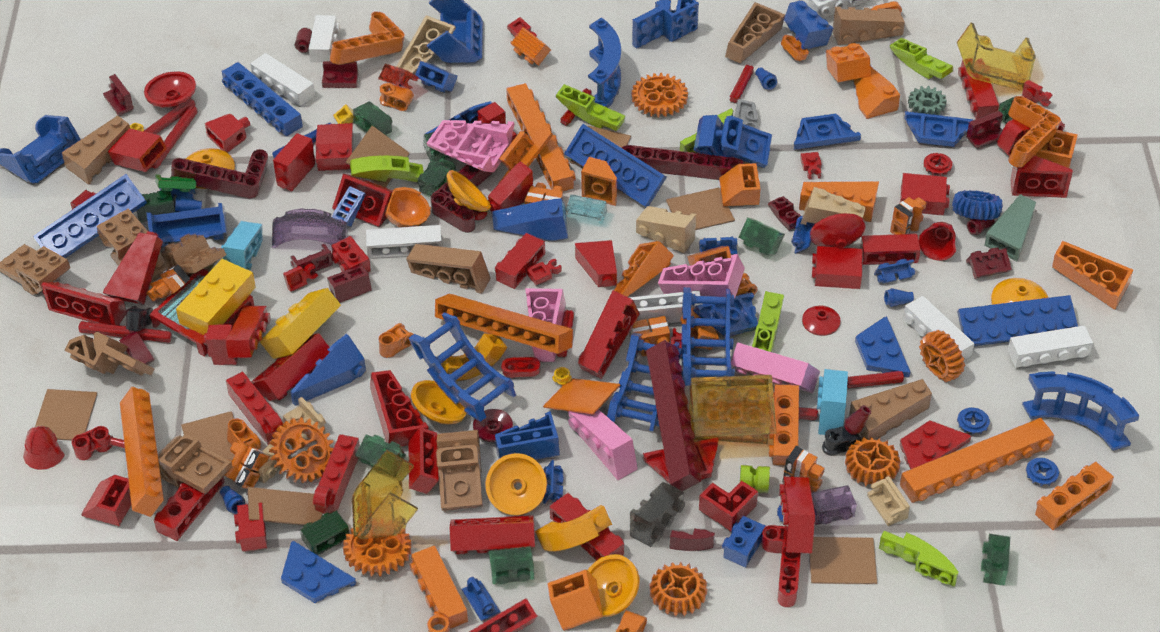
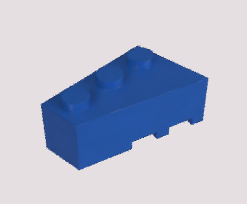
[784,0,834,49]
[495,411,560,460]

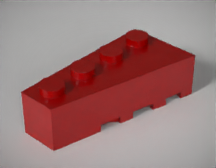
[578,290,640,379]
[370,370,429,448]
[779,476,815,553]

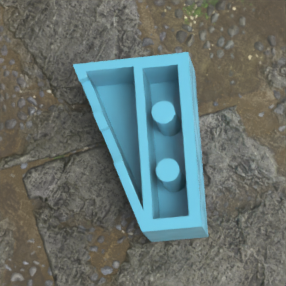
[221,221,263,270]
[817,369,848,436]

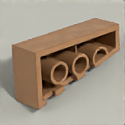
[832,7,905,46]

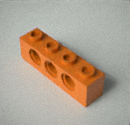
[769,385,799,465]
[1035,461,1114,530]

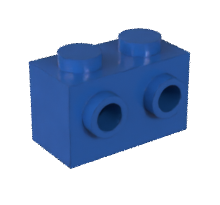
[414,61,458,93]
[722,516,766,568]

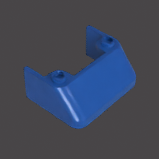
[427,0,483,63]
[147,203,228,247]

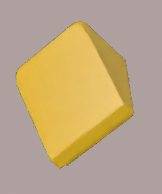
[333,104,359,124]

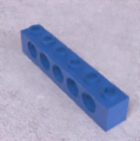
[221,62,303,137]

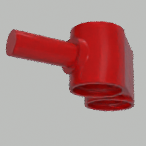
[72,426,125,460]

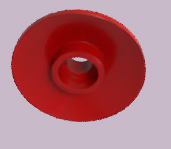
[802,305,841,336]

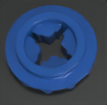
[957,407,990,435]
[1025,458,1059,486]

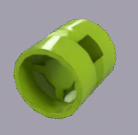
[740,465,770,493]

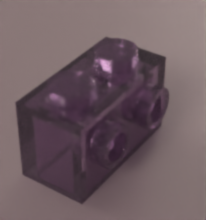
[811,485,857,525]

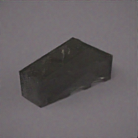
[630,482,685,547]

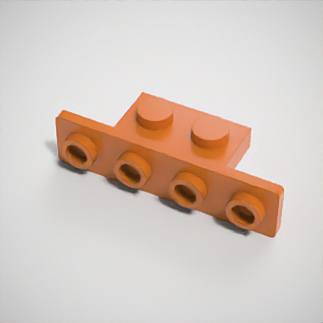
[499,128,553,183]

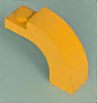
[441,333,508,381]
[535,505,612,551]

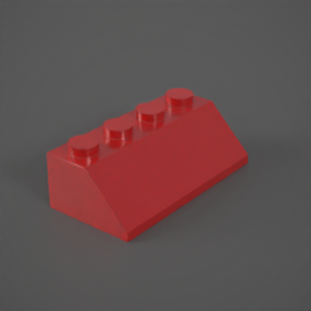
[41,282,127,325]
[251,333,330,401]
[449,515,535,554]

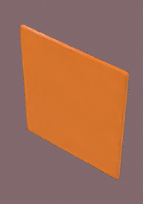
[543,378,621,414]

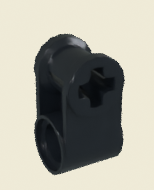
[126,306,153,331]
[822,426,862,455]

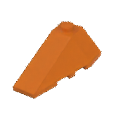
[853,66,900,119]
[614,241,674,297]

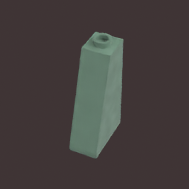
[984,194,1036,262]

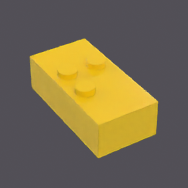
[176,259,256,335]
[259,288,341,359]

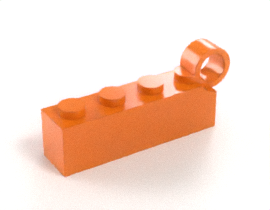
[409,545,468,632]

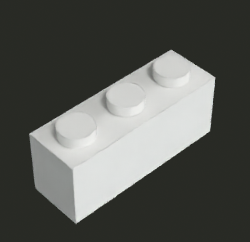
[309,15,340,62]

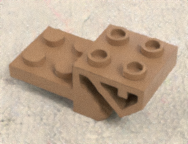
[97,209,172,282]
[161,234,227,277]
[0,244,71,295]
[64,332,155,376]
[436,430,483,511]
[158,434,233,494]

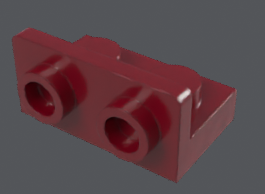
[322,61,359,88]
[103,74,134,115]
[967,111,1003,148]
[966,247,1012,278]

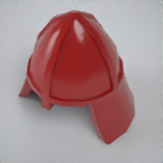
[919,222,956,261]
[23,426,65,470]

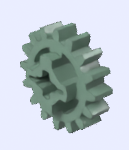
[908,86,947,115]

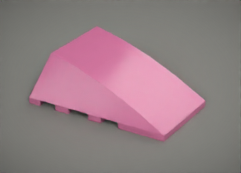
[427,120,514,173]

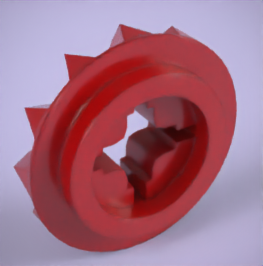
[923,153,953,176]

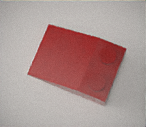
[316,123,353,171]
[1010,155,1073,198]

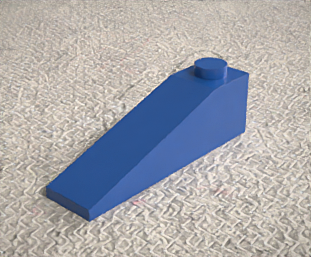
[290,334,366,406]

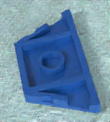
[904,111,973,147]
[794,113,861,150]
[693,292,758,336]
[855,316,910,377]
[281,541,356,603]

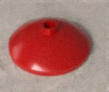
[144,71,197,108]
[810,213,866,248]

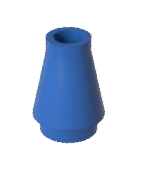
[755,67,777,90]
[175,196,202,212]
[884,288,914,307]
[220,486,246,514]

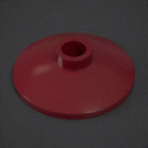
[473,409,513,442]

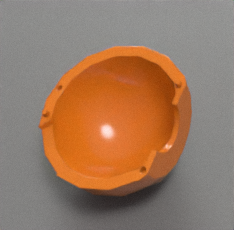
[385,187,431,228]

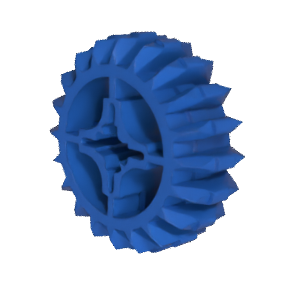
[952,190,1003,220]

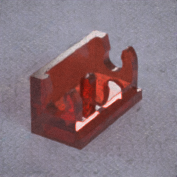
[378,63,419,89]

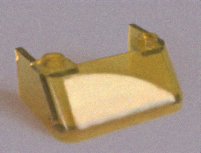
[957,22,1036,91]
[352,450,418,539]

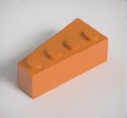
[799,181,879,222]
[1052,241,1133,310]

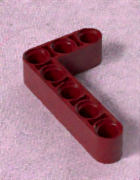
[171,149,268,199]
[430,164,493,233]

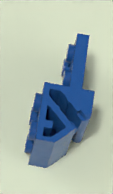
[632,0,699,49]
[694,115,772,168]

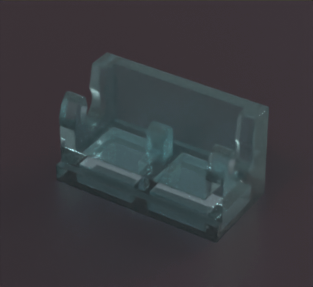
[566,195,607,224]

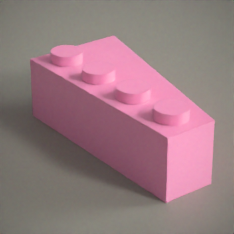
[658,254,745,299]
[525,288,566,362]
[731,342,820,393]
[568,409,638,480]

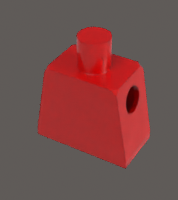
[204,114,250,153]

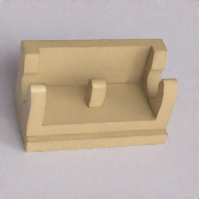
[867,476,910,526]

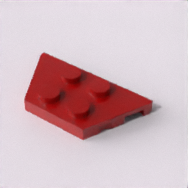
[899,420,971,469]
[643,437,719,483]

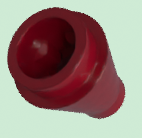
[967,219,995,235]
[844,405,872,435]

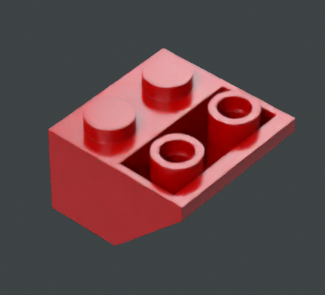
[81,475,131,526]

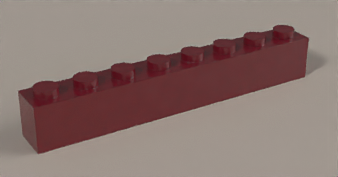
[646,340,702,491]

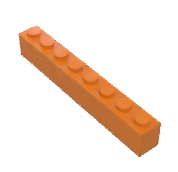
[506,83,576,192]
[435,293,573,354]
[120,386,164,517]
[900,418,1054,503]

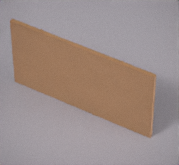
[247,487,322,525]

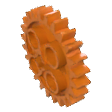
[632,73,688,117]
[269,417,334,483]
[343,519,411,576]

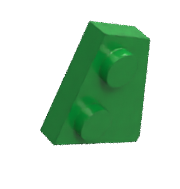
[155,174,196,192]

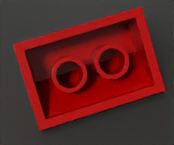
[332,174,393,227]

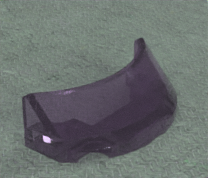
[272,208,348,248]

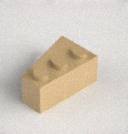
[800,187,866,225]
[636,206,696,253]

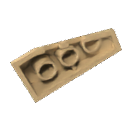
[394,15,456,78]

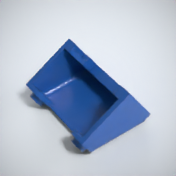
[0,115,81,183]

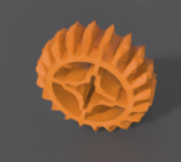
[919,330,965,382]
[845,436,901,487]
[650,561,707,617]

